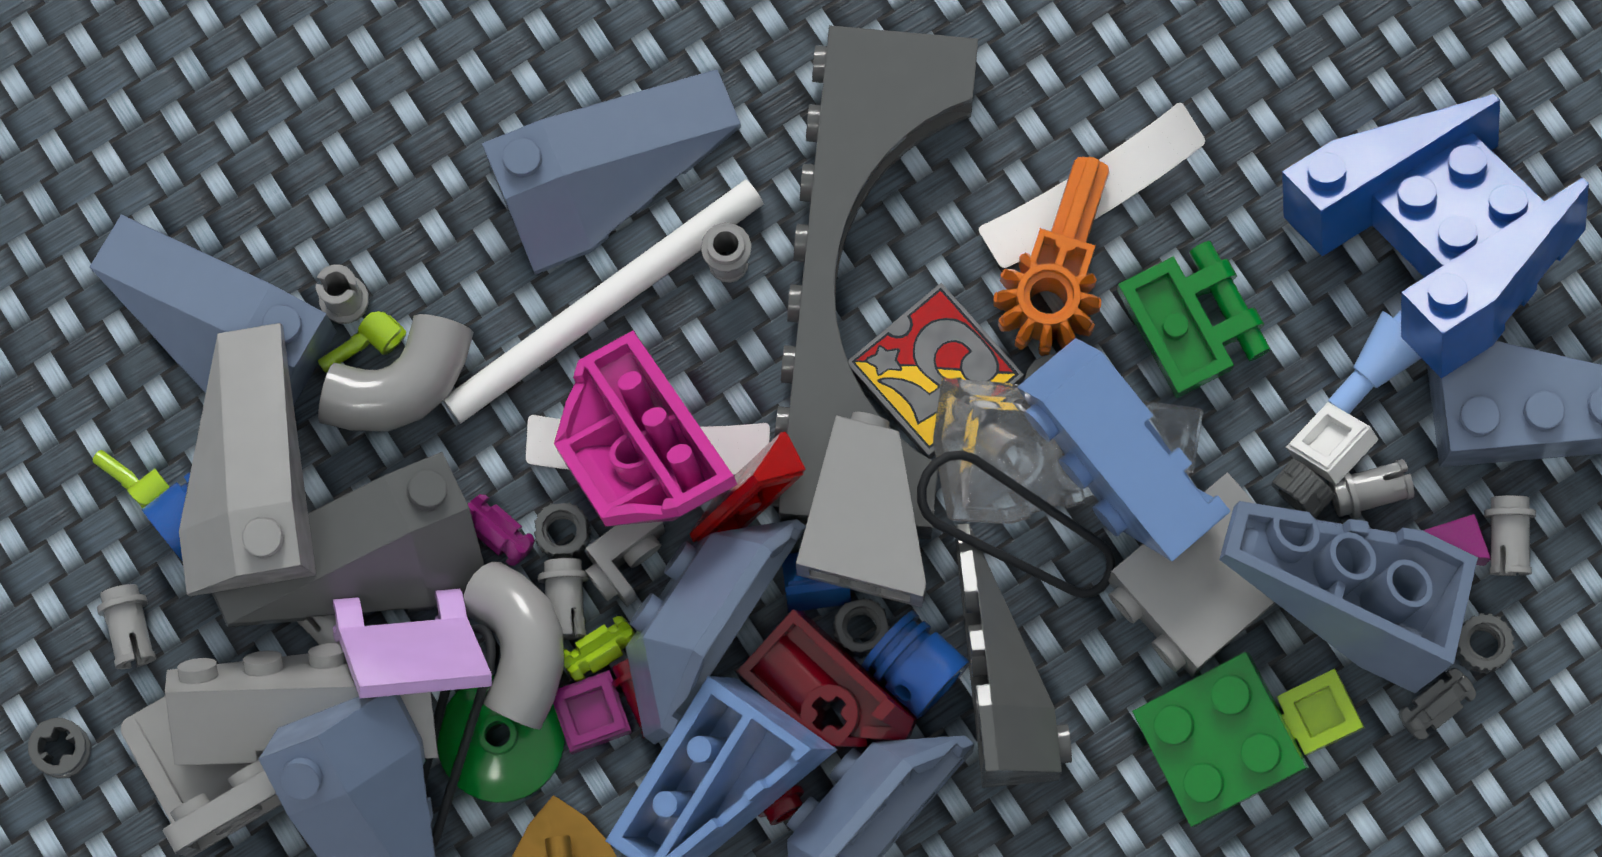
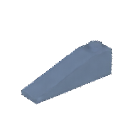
[482,69,741,275]

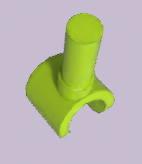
[318,311,406,373]
[92,450,170,508]

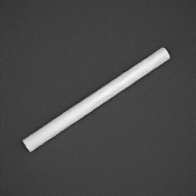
[444,179,764,424]

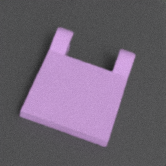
[333,589,492,699]

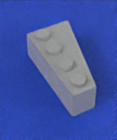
[165,643,438,765]

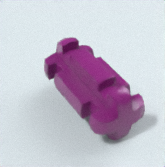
[468,494,535,566]

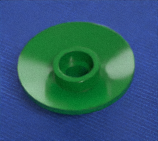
[437,675,565,803]

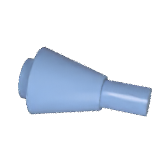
[1328,310,1422,414]

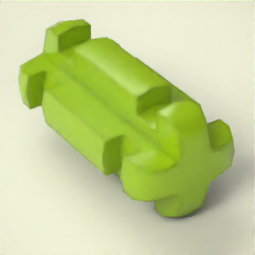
[564,616,635,682]

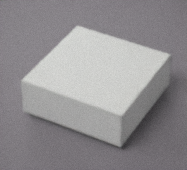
[1286,402,1378,485]

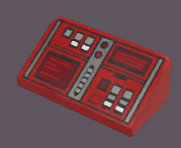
[689,432,806,542]

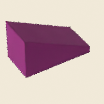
[1423,514,1491,566]

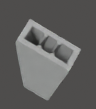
[796,412,926,608]

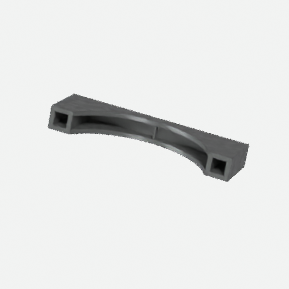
[770,25,978,540]

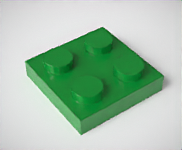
[1132,652,1309,827]

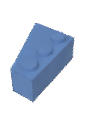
[1017,338,1231,561]
[605,676,837,857]

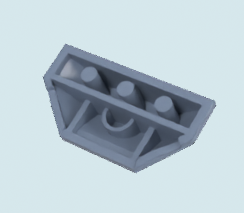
[626,519,806,744]
[786,735,974,857]

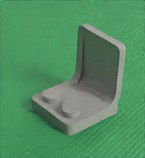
[121,696,282,857]

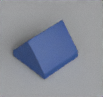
[782,552,851,613]

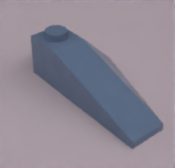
[90,214,337,405]
[1219,501,1478,693]
[259,695,437,857]

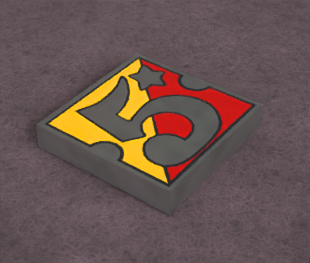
[848,283,1024,459]

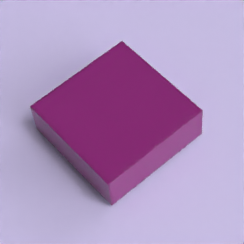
[553,670,632,755]

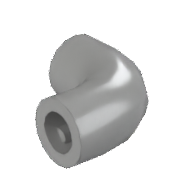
[318,314,474,432]
[463,562,564,730]

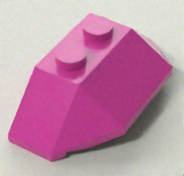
[554,331,737,527]

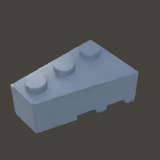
[1427,341,1602,467]

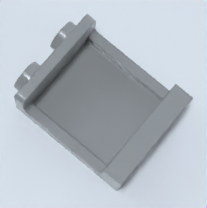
[1108,472,1275,677]

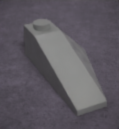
[179,323,316,596]

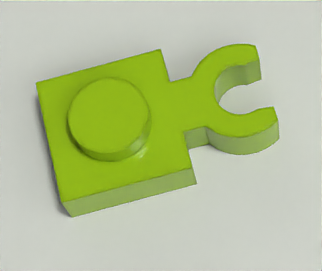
[1276,668,1365,756]

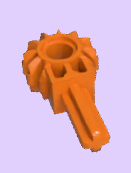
[993,157,1110,356]

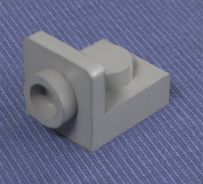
[585,522,665,607]

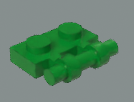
[1117,241,1271,399]

